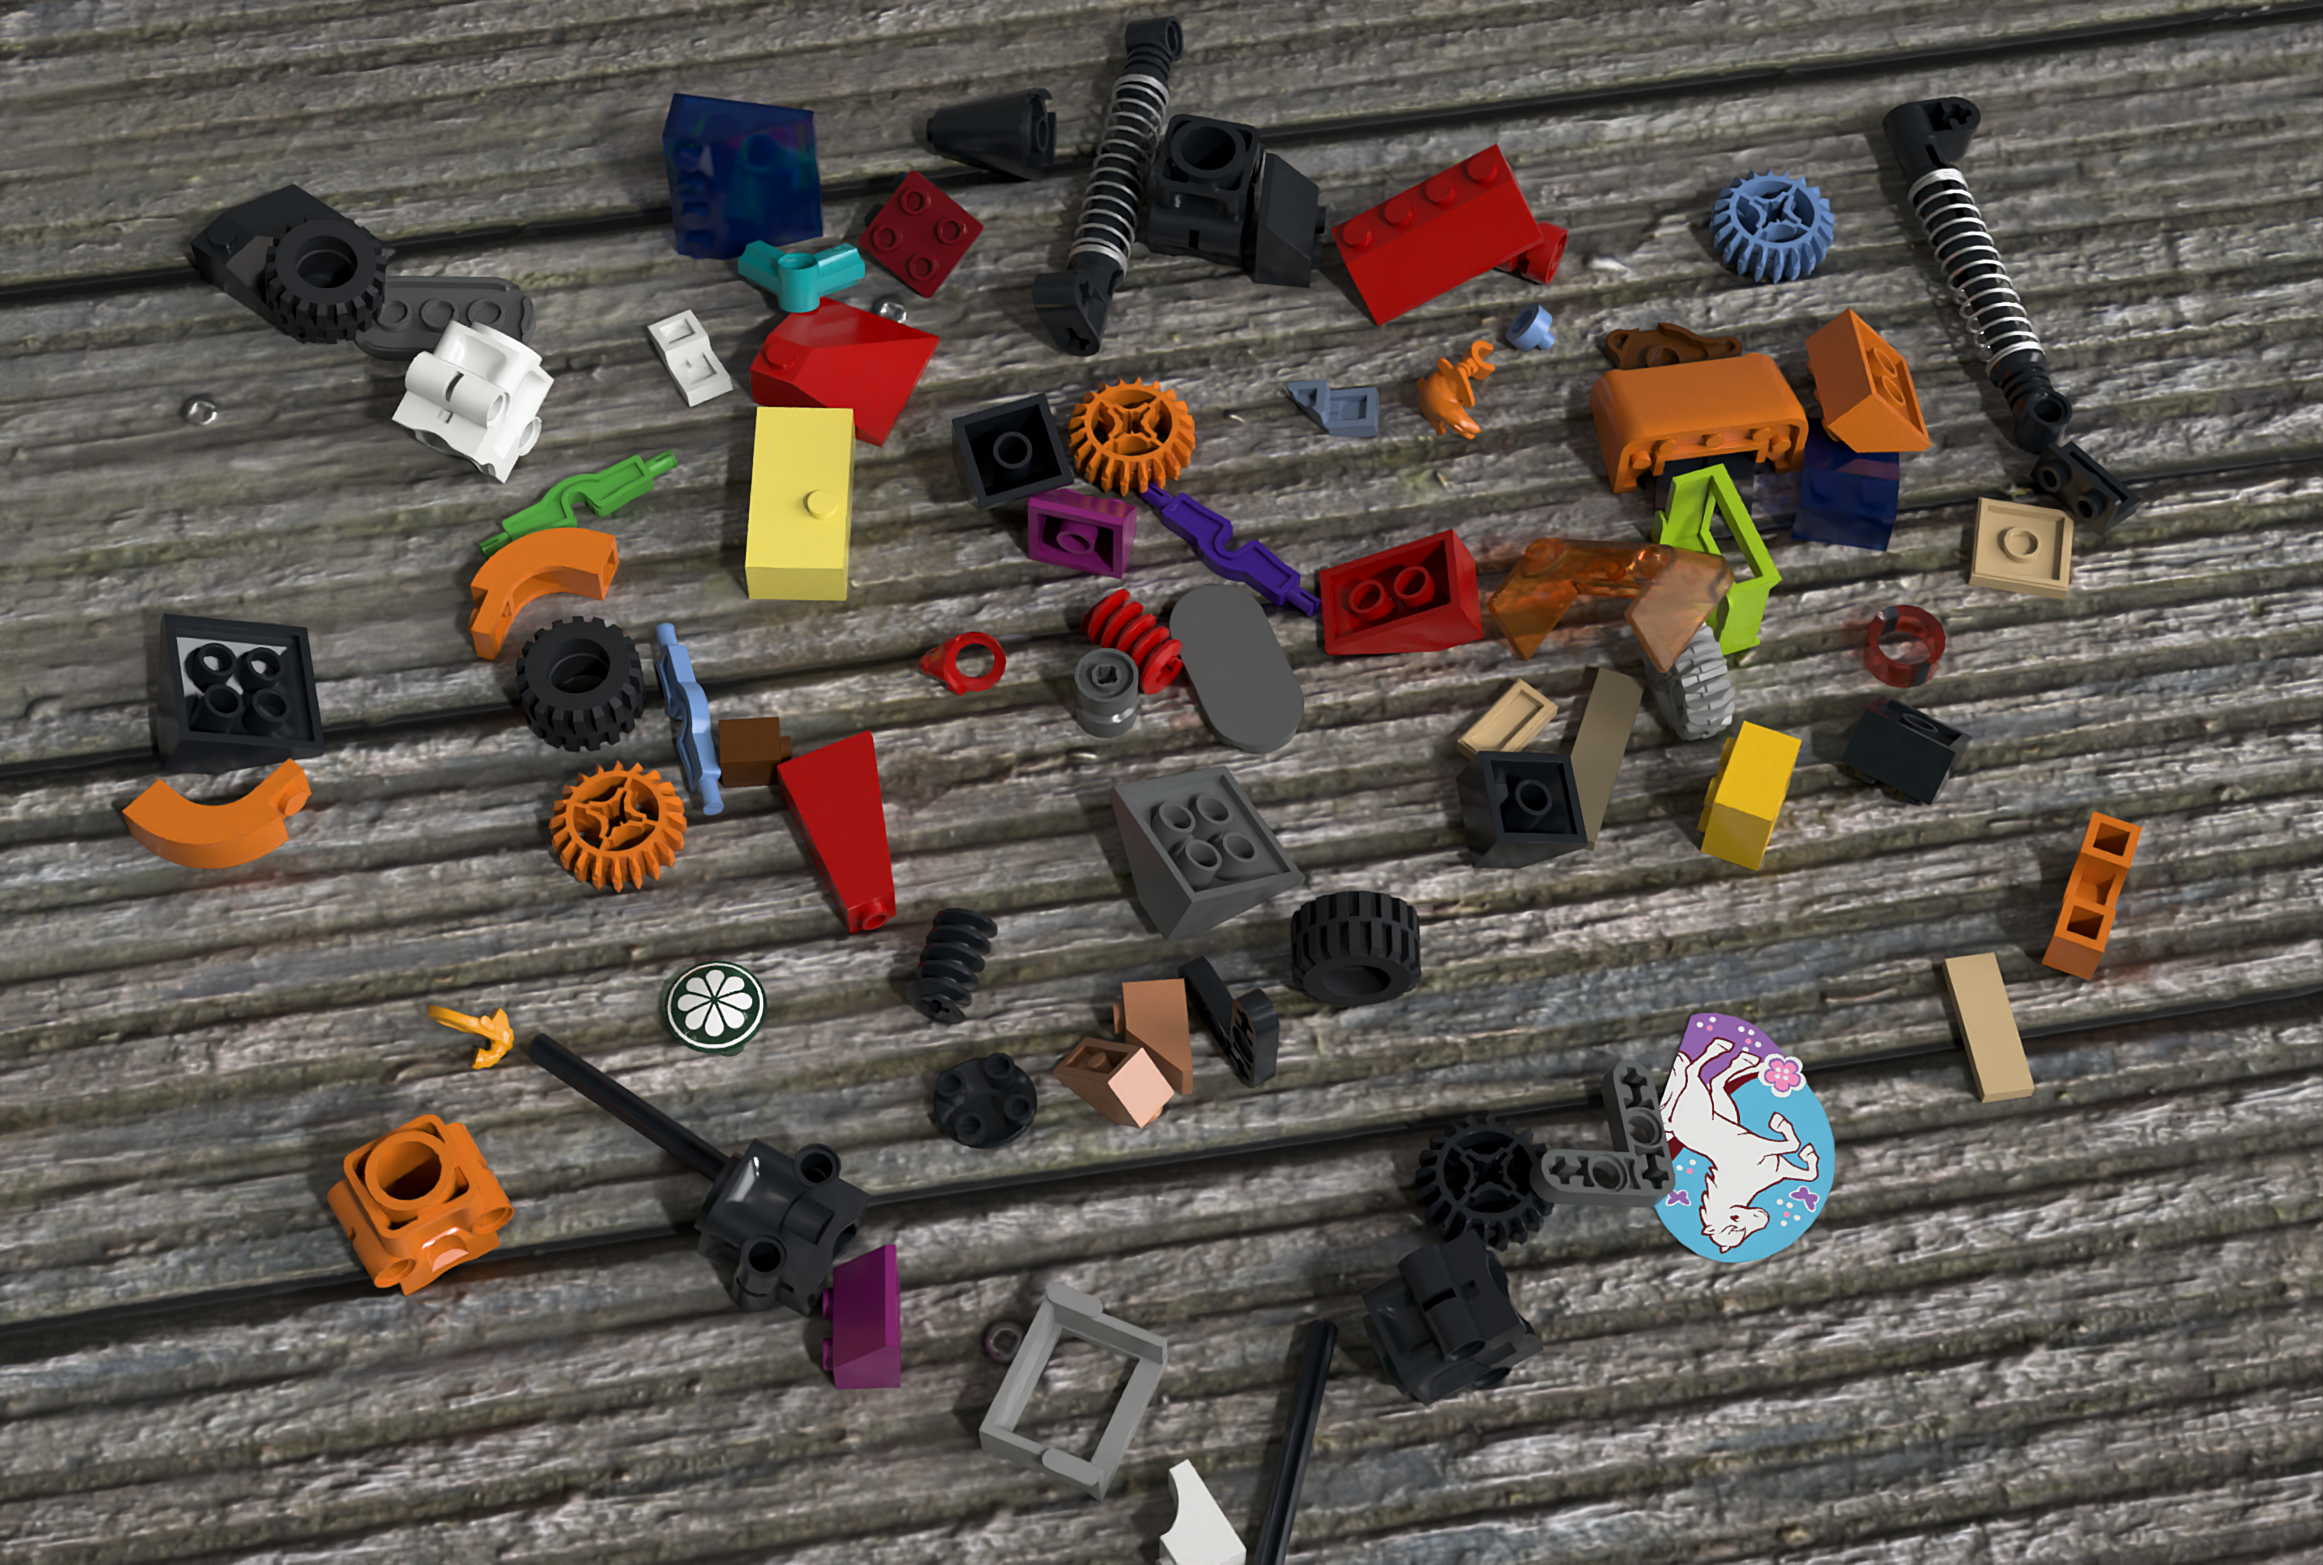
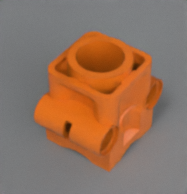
[326,1114,515,1297]

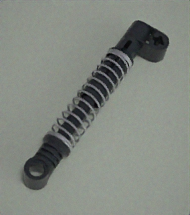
[1032,16,1184,357]
[1882,97,2073,455]

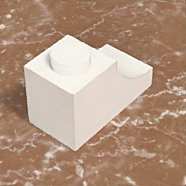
[1156,1459,1246,1565]

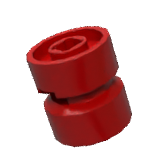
[1496,221,1568,286]

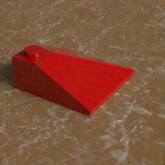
[749,296,940,448]

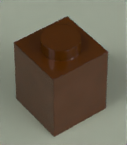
[719,717,792,788]

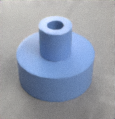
[1506,303,1556,352]

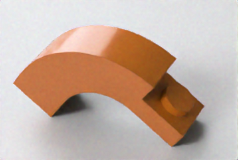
[468,527,620,661]
[122,758,312,869]

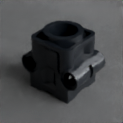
[1147,114,1264,268]
[694,1138,870,1318]
[1361,1229,1544,1407]

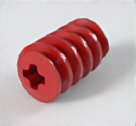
[1080,589,1183,695]

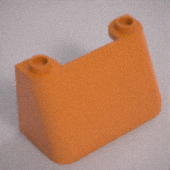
[1589,353,1809,494]

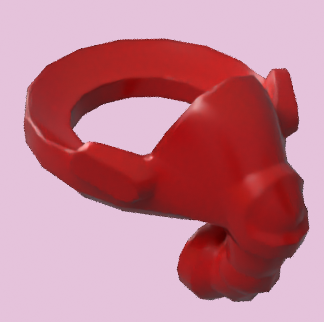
[917,631,1007,696]

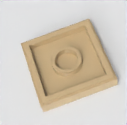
[1968,497,2074,600]

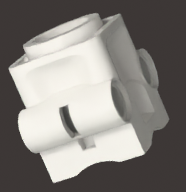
[392,320,554,483]

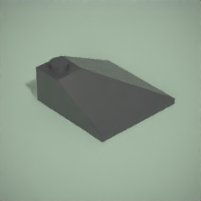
[1109,765,1304,941]

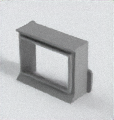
[979,1283,1168,1503]

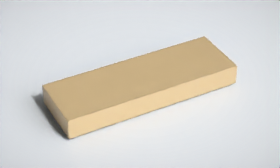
[1942,952,2035,1103]

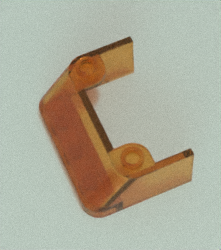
[1485,538,1735,673]

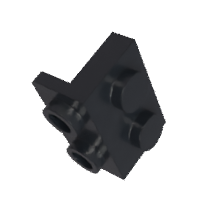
[2030,441,2142,536]

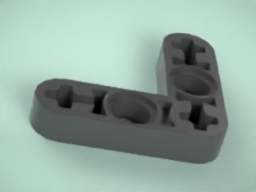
[1529,1060,1675,1208]

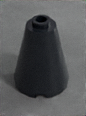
[926,88,1057,180]

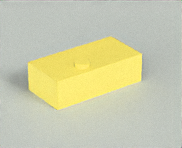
[745,407,856,601]

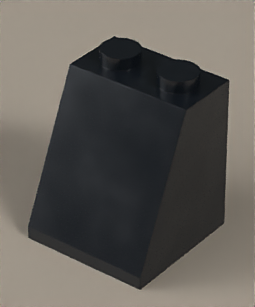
[951,392,1074,511]

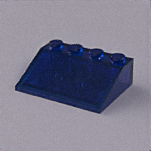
[662,93,825,260]

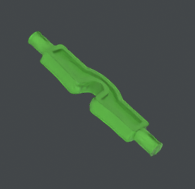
[477,449,678,562]

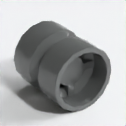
[1074,648,1139,738]

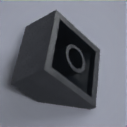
[1254,153,1327,288]
[1840,694,1973,806]
[1456,751,1588,869]

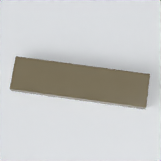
[1570,667,1647,851]

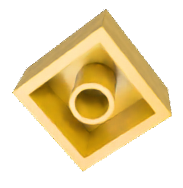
[1697,721,1802,871]

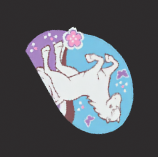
[1647,1013,1835,1263]

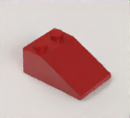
[1319,529,1483,655]

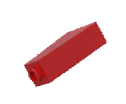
[776,730,897,934]

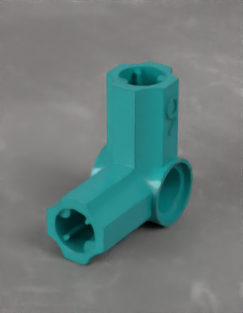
[738,240,865,313]

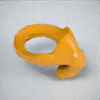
[427,1005,515,1070]

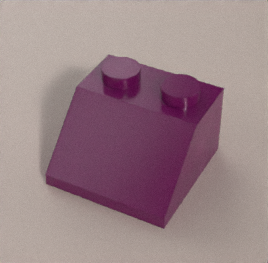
[1028,488,1137,580]
[823,1244,901,1389]

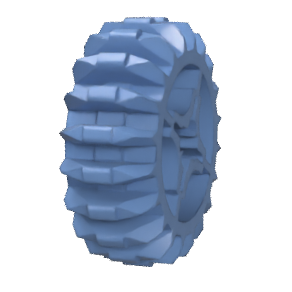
[1709,167,1835,284]

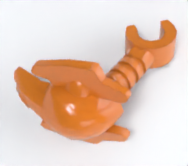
[1416,340,1495,440]

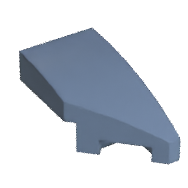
[1287,379,1380,437]

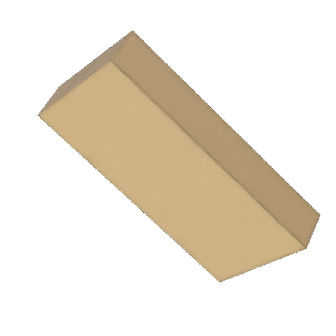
[1456,678,1558,760]

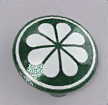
[664,961,767,1057]

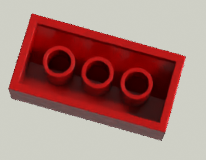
[1330,143,1545,326]

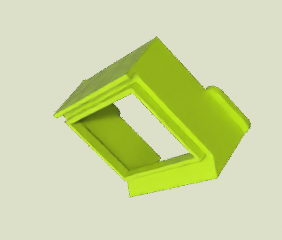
[1651,463,1782,656]

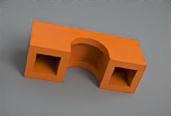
[2041,811,2143,981]

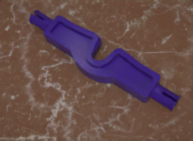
[1141,482,1321,617]

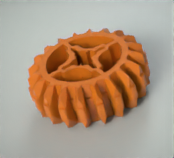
[1067,376,1195,497]
[549,760,687,893]

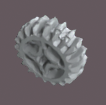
[1640,607,1735,741]

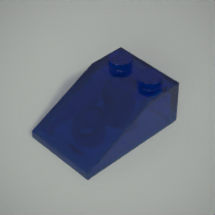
[1791,417,1900,552]

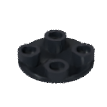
[933,1052,1037,1149]

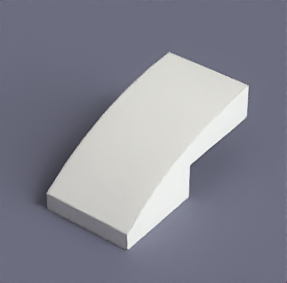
[647,309,733,407]

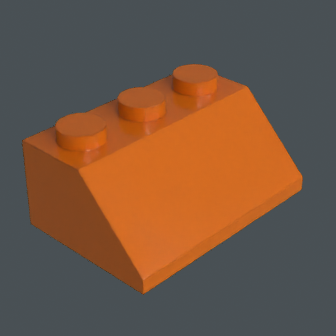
[1805,308,1931,453]

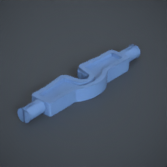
[653,623,724,815]

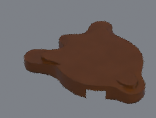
[1604,322,1742,371]

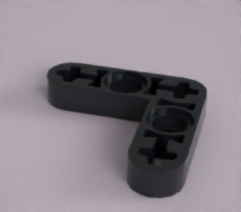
[1177,956,1280,1089]

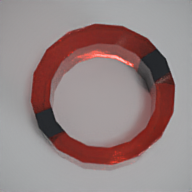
[1862,604,1946,689]

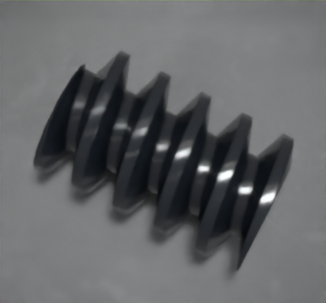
[906,908,998,1023]

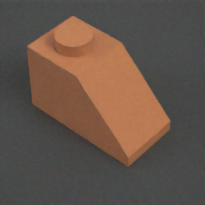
[1112,978,1193,1095]
[1052,1037,1175,1129]

